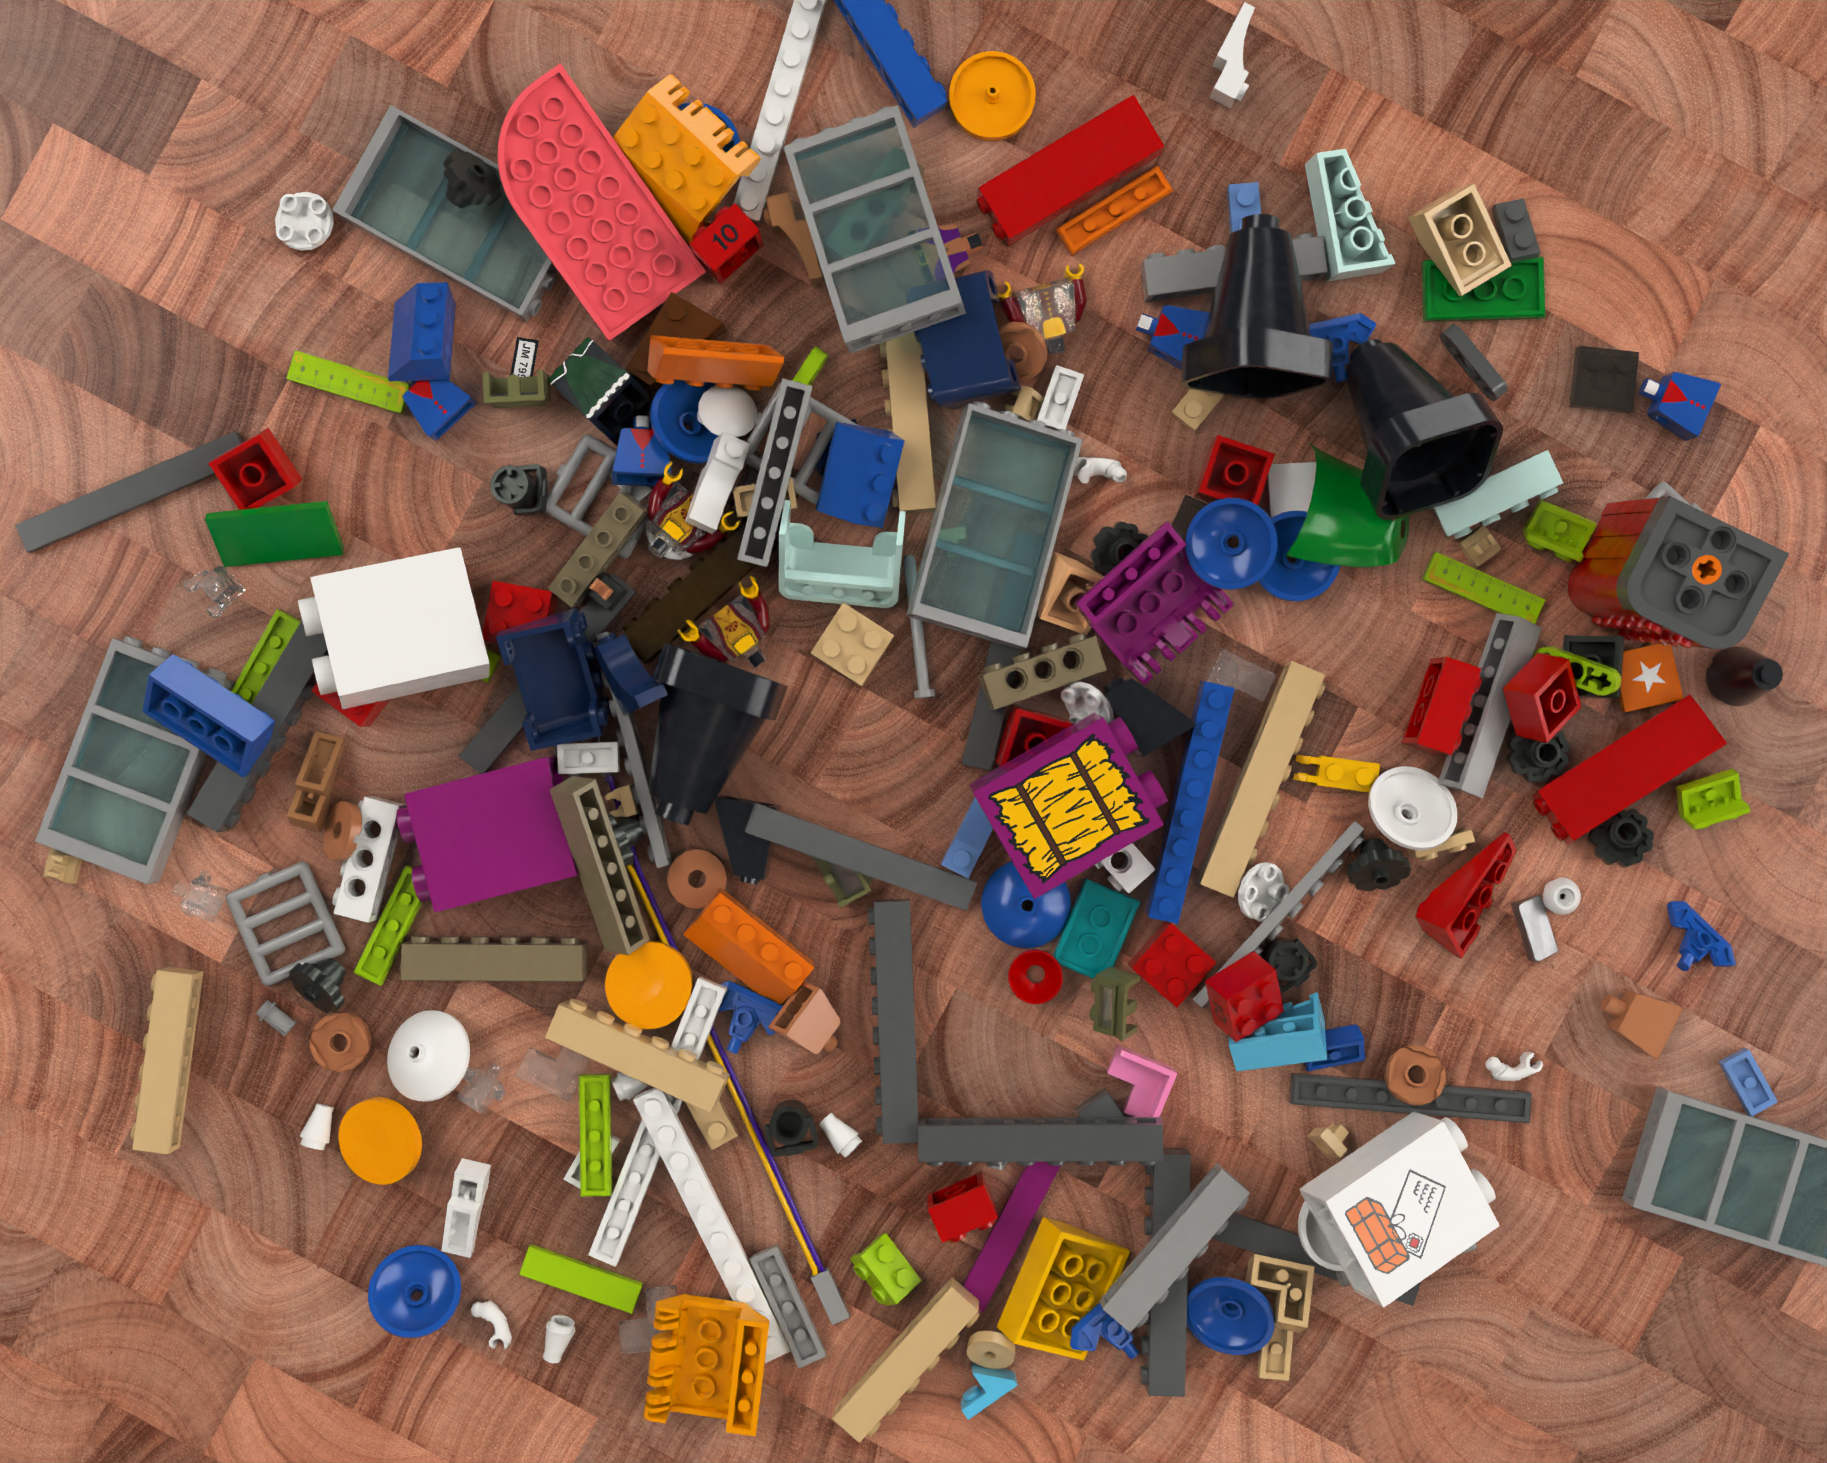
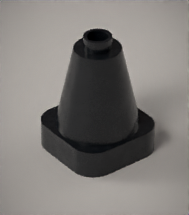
[1181,214,1333,399]
[1346,339,1503,520]
[649,643,788,825]

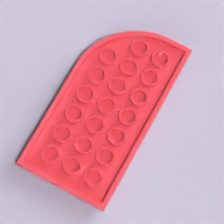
[498,63,706,342]

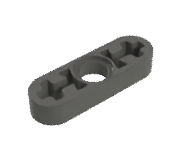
[1440,324,1508,401]

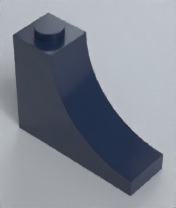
[593,633,668,716]

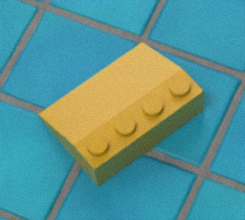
[996,1217,1130,1361]

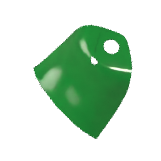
[1286,442,1409,567]

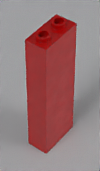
[976,94,1165,246]
[1532,694,1728,845]

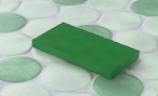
[1421,257,1545,322]
[205,501,344,567]

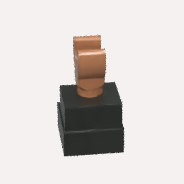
[586,572,628,612]

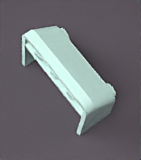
[779,500,906,608]

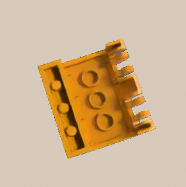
[613,74,761,245]
[643,1294,770,1437]

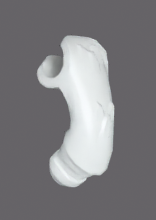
[1073,457,1127,483]
[1485,1052,1543,1081]
[471,1300,512,1350]

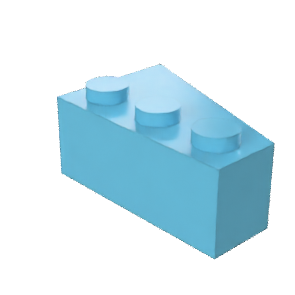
[1229,992,1327,1072]

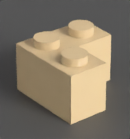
[1245,1254,1315,1333]

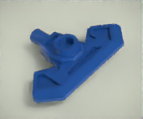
[1309,313,1376,383]
[1667,901,1736,971]
[718,980,783,1054]
[1070,1302,1139,1359]

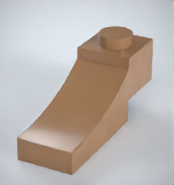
[762,192,823,287]
[287,731,346,832]

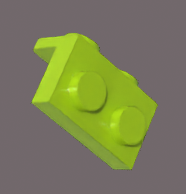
[1522,499,1597,562]
[1676,768,1750,830]
[850,1233,922,1306]

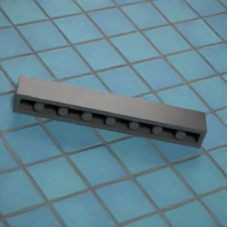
[187,621,329,832]
[868,898,919,1144]
[918,1117,1164,1166]
[1140,1148,1191,1397]

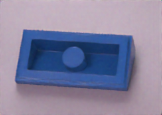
[1304,1024,1365,1072]

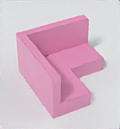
[1106,1044,1178,1117]

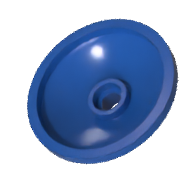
[650,380,718,464]
[1185,498,1278,589]
[1258,511,1340,601]
[981,861,1071,948]
[368,1245,461,1338]
[1187,1277,1275,1355]

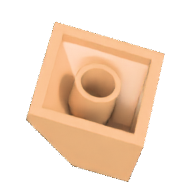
[1037,552,1104,636]

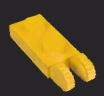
[1293,755,1380,792]

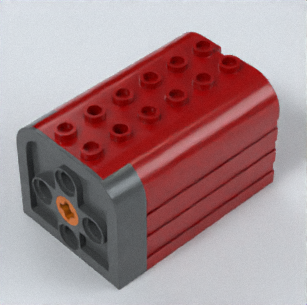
[1568,496,1789,649]

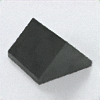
[1563,635,1624,698]

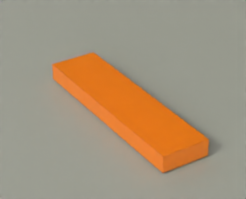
[1056,165,1173,257]

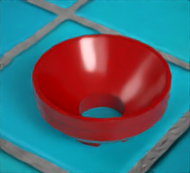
[1008,949,1063,1004]

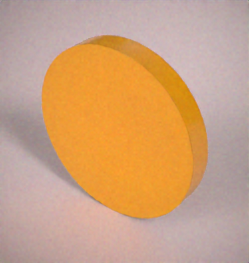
[949,51,1036,141]
[605,941,694,1029]
[338,1097,422,1185]

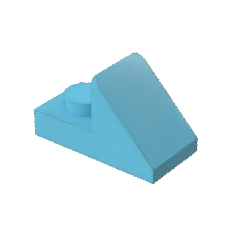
[961,1363,1018,1420]

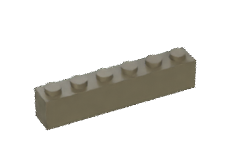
[550,776,650,955]
[401,935,588,982]

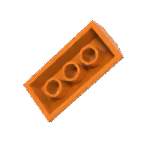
[647,335,784,391]
[683,888,815,1005]

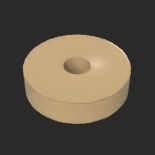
[967,1331,1016,1369]

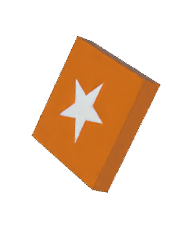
[1618,643,1683,712]

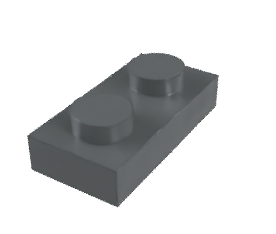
[1491,198,1541,263]

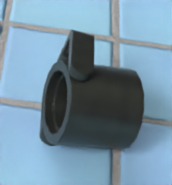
[490,464,548,515]
[1262,938,1317,993]
[764,1100,818,1157]

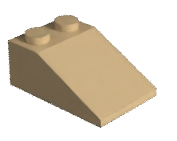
[1408,184,1512,296]

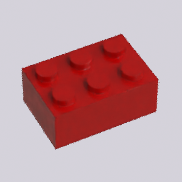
[1401,656,1482,755]

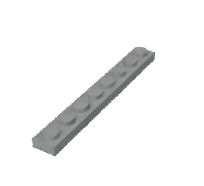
[594,631,673,868]
[1193,821,1364,1009]

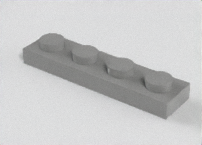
[750,1244,827,1368]

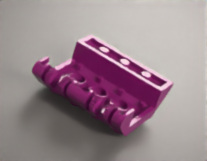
[1075,521,1234,686]

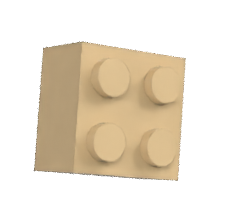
[811,602,894,686]

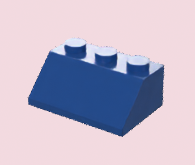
[388,282,456,381]
[815,422,905,528]

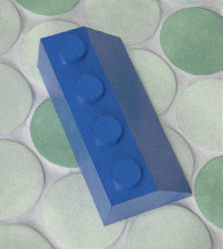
[142,654,275,778]

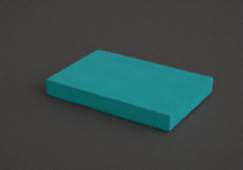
[1053,878,1141,979]

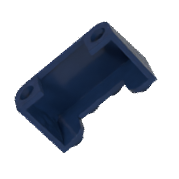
[906,270,1021,410]
[496,608,611,751]

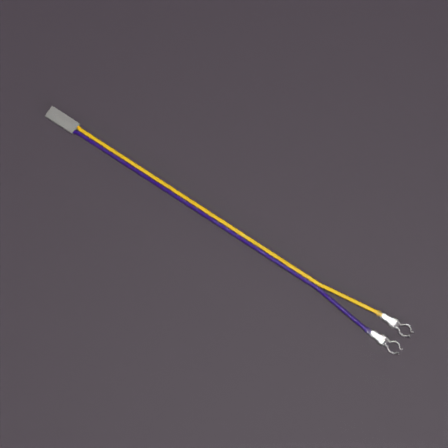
[554,736,850,1325]

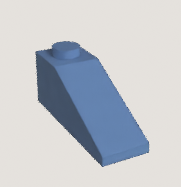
[941,797,993,879]

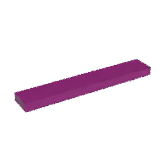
[962,1162,1061,1312]

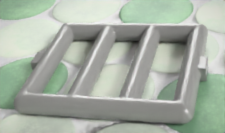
[744,382,857,505]
[545,434,648,559]
[226,861,345,986]

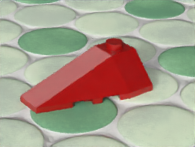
[1415,832,1517,959]

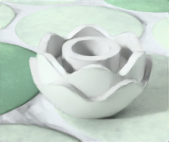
[1543,877,1581,915]

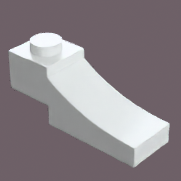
[1209,2,1255,109]
[685,431,750,534]
[441,1158,491,1258]

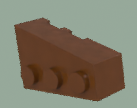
[625,292,727,392]

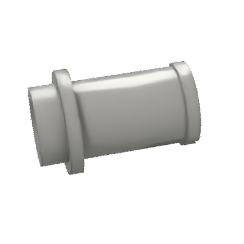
[256,1000,297,1037]

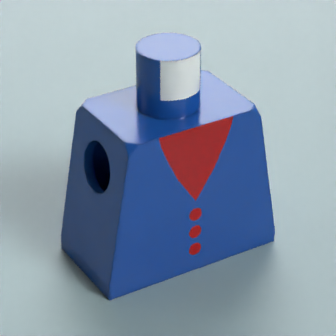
[1136,305,1209,370]
[1639,372,1721,441]
[402,380,477,441]
[612,416,671,487]

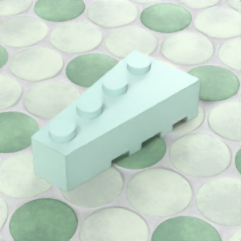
[1305,149,1396,282]
[1433,450,1563,539]

